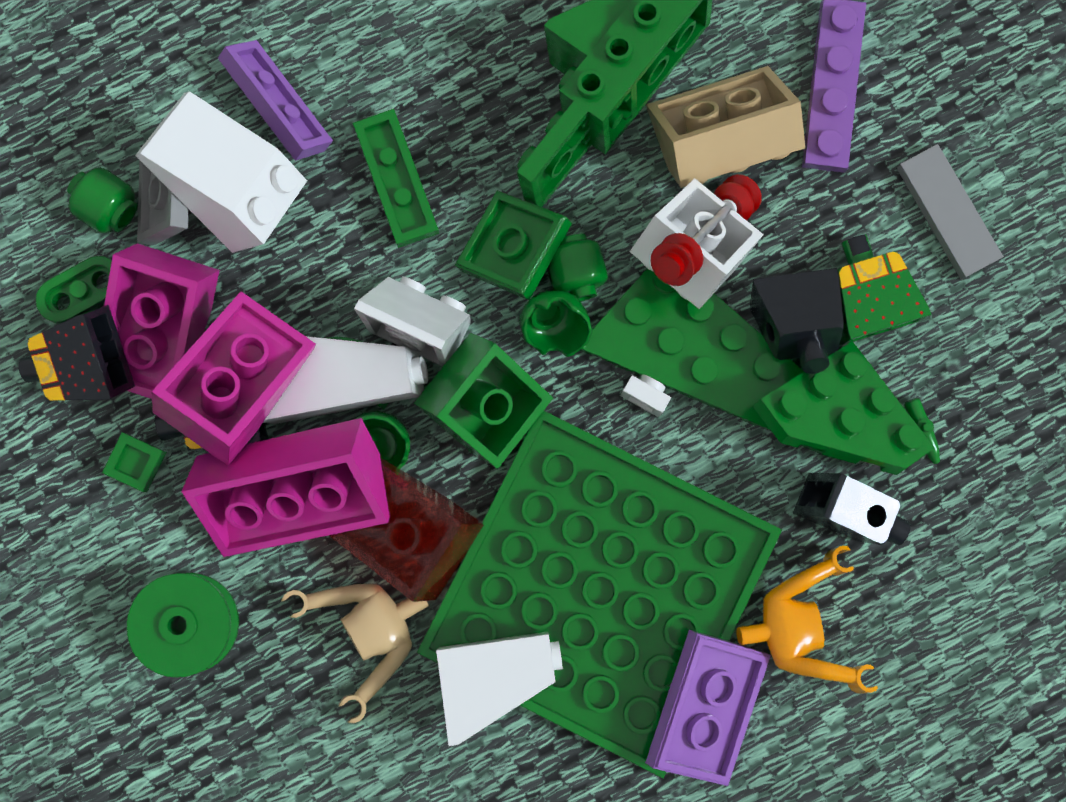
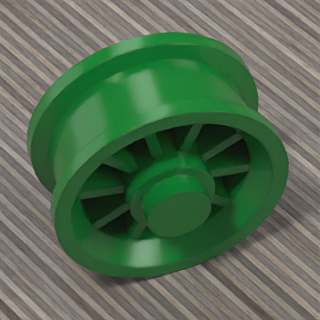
[127,573,239,677]

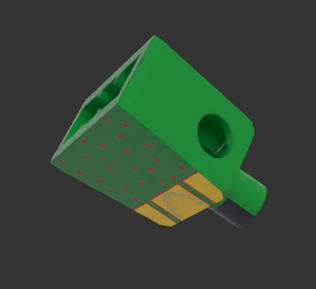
[837,234,931,346]

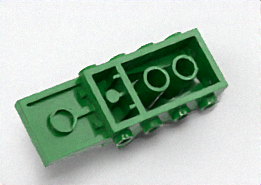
[517,0,712,207]

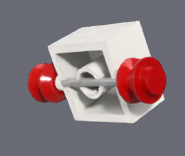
[630,174,764,309]

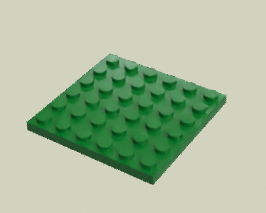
[417,411,782,779]

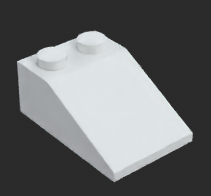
[135,91,307,253]
[354,276,471,366]

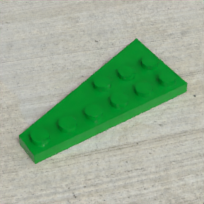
[579,268,835,459]

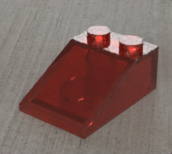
[329,458,484,602]

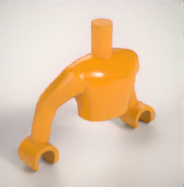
[736,545,878,694]

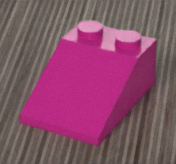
[104,243,220,399]
[151,292,316,466]

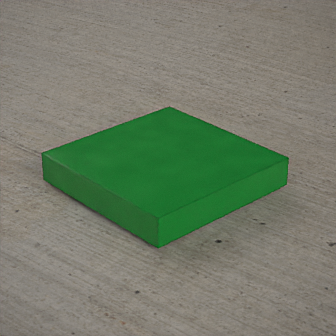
[455,190,572,300]

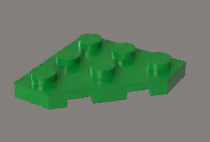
[753,341,935,475]

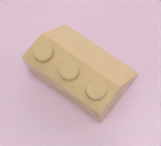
[646,66,805,188]

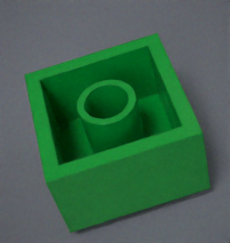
[414,332,553,469]

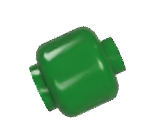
[67,167,138,234]
[547,234,608,302]

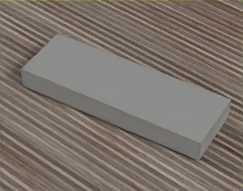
[897,144,1004,280]

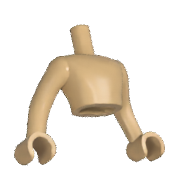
[281,584,429,723]

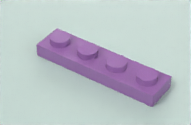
[802,0,866,173]

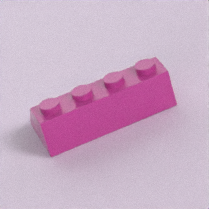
[181,418,390,557]

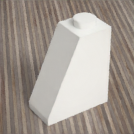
[436,632,563,746]

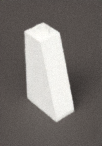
[263,336,428,424]

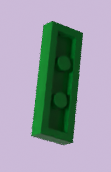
[353,109,439,248]

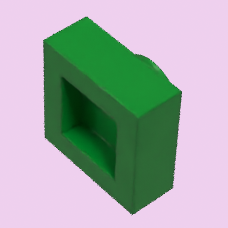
[102,432,167,493]

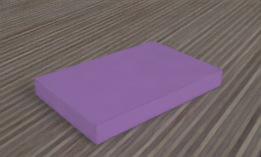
[645,630,771,786]

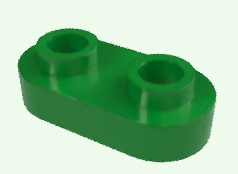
[36,256,112,324]

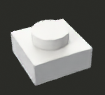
[620,375,672,417]

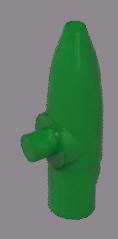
[904,398,940,464]

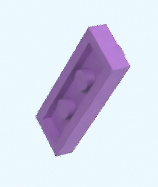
[218,40,333,161]

